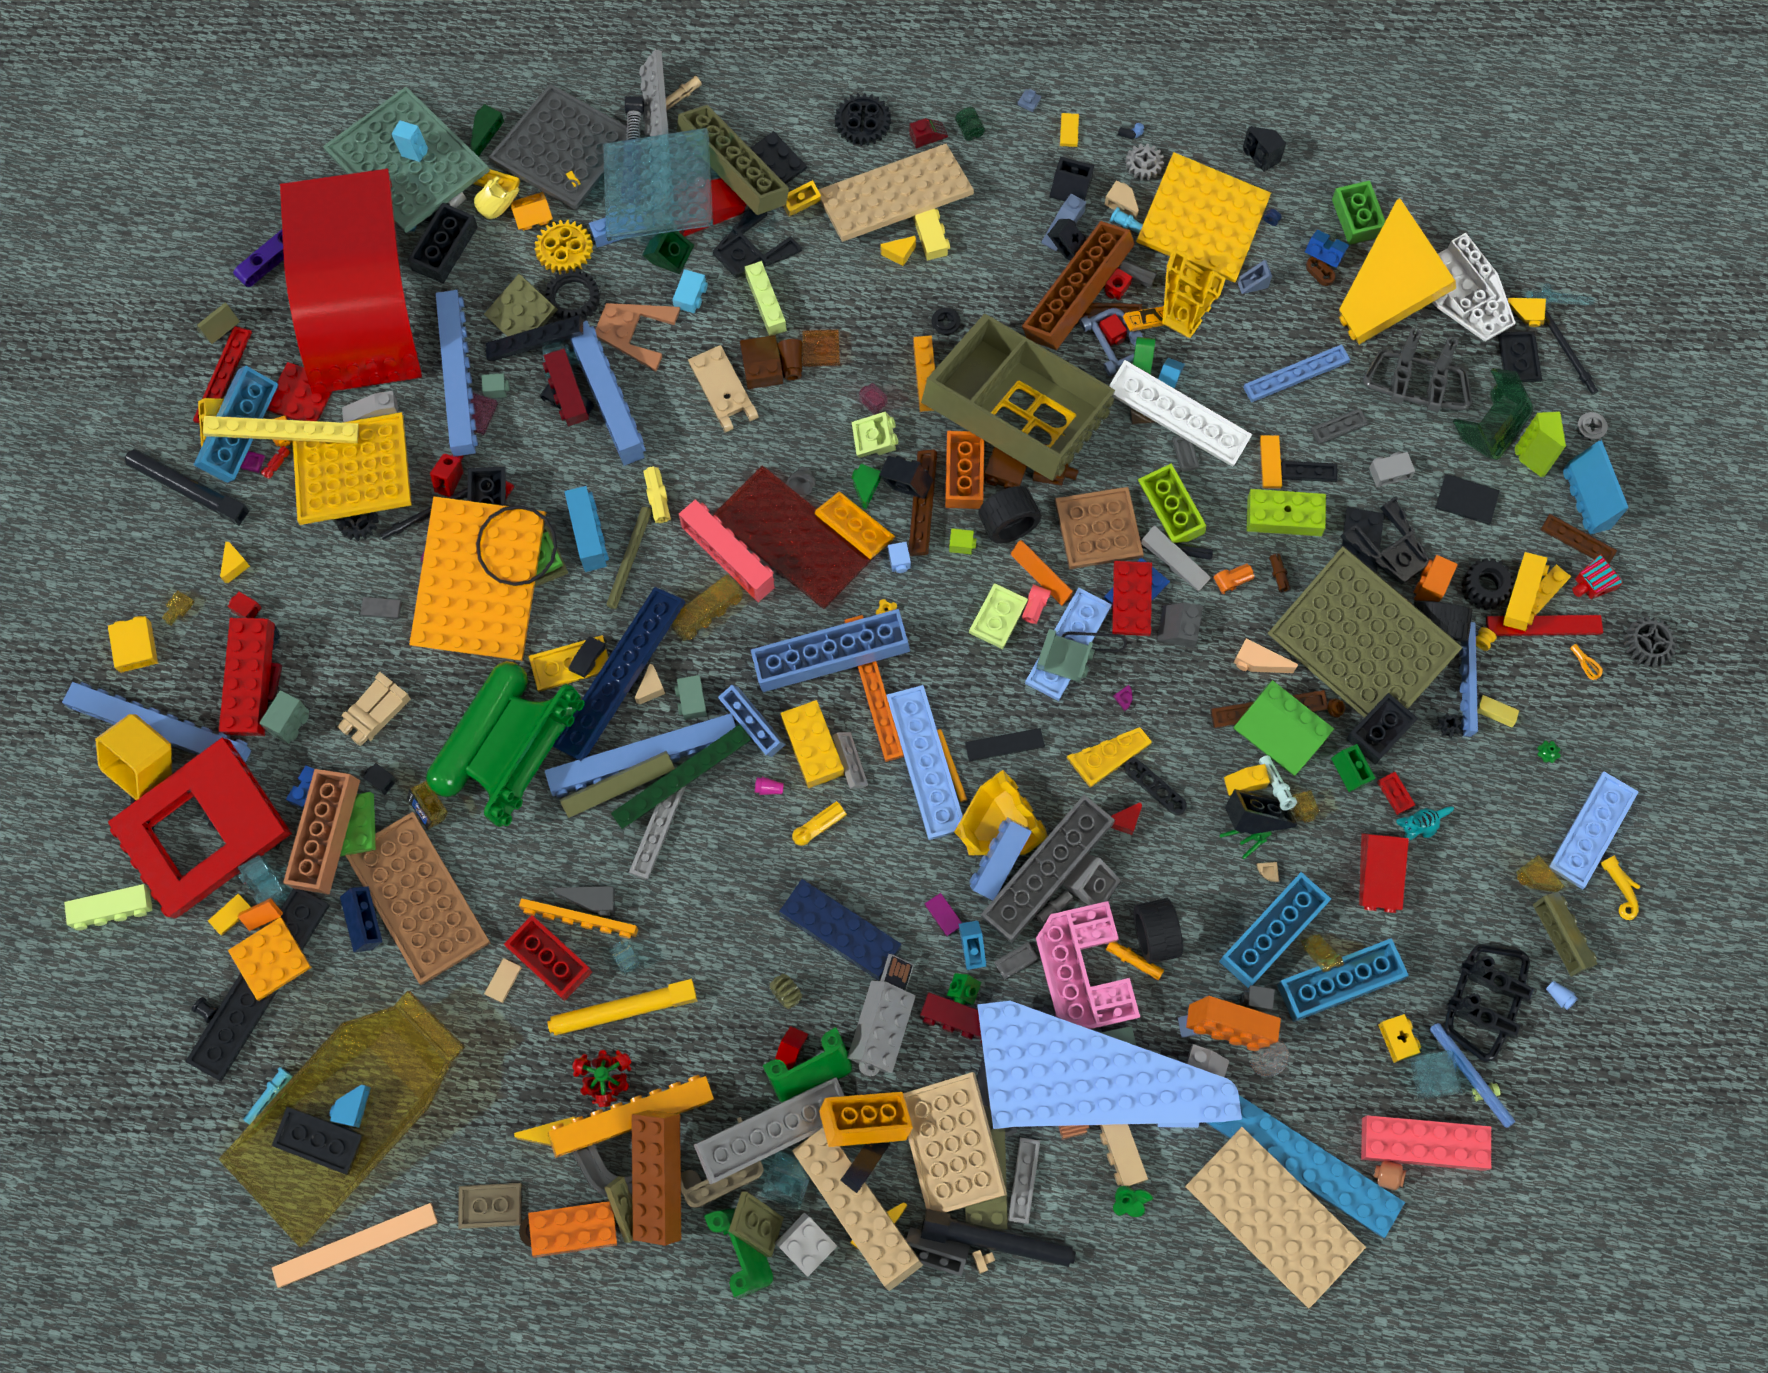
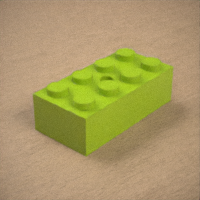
[1247,489,1326,536]

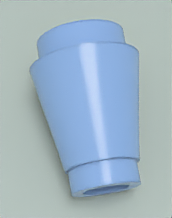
[1546,981,1578,1010]

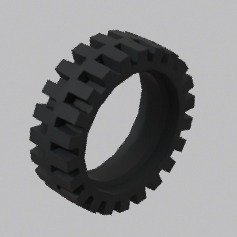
[545,269,600,320]

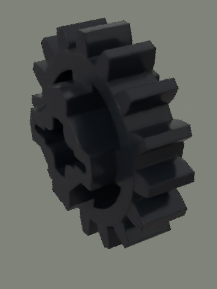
[336,512,379,541]

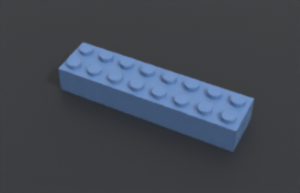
[570,321,646,466]
[751,609,910,692]

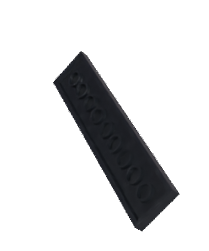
[185,888,330,1082]

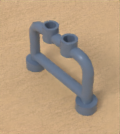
[1079,308,1143,377]

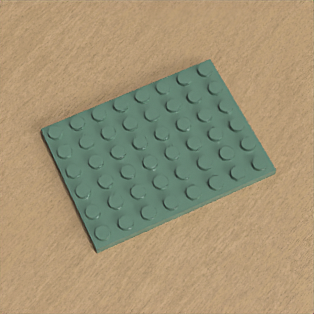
[323,87,490,233]

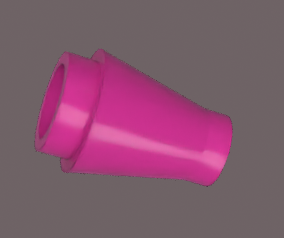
[754,776,784,795]

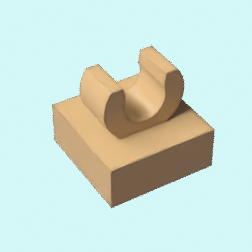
[972,1250,995,1274]

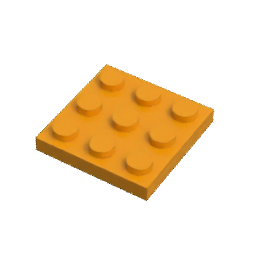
[228,917,312,1001]

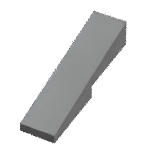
[1141,525,1211,592]

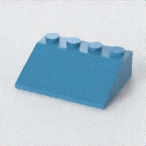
[1563,440,1629,534]

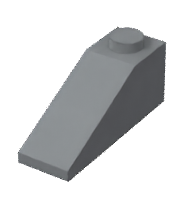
[342,391,398,422]

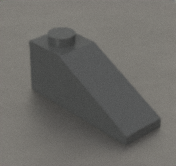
[553,886,615,917]

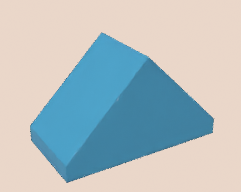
[1158,358,1185,388]

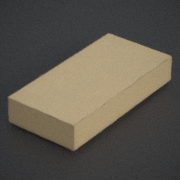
[484,958,522,1003]

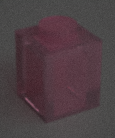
[859,383,888,415]

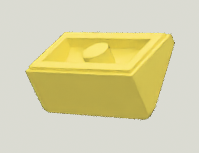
[1477,695,1519,727]

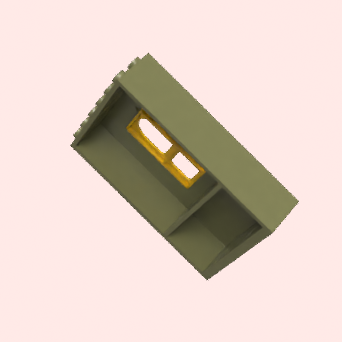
[921,313,1115,481]

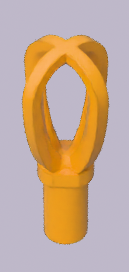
[1570,644,1603,680]

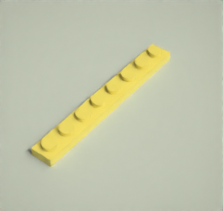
[203,416,359,443]

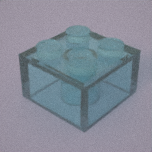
[1410,1050,1463,1100]

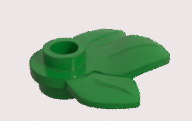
[1113,1186,1153,1217]

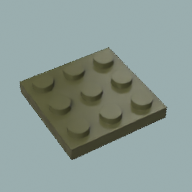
[484,274,558,336]

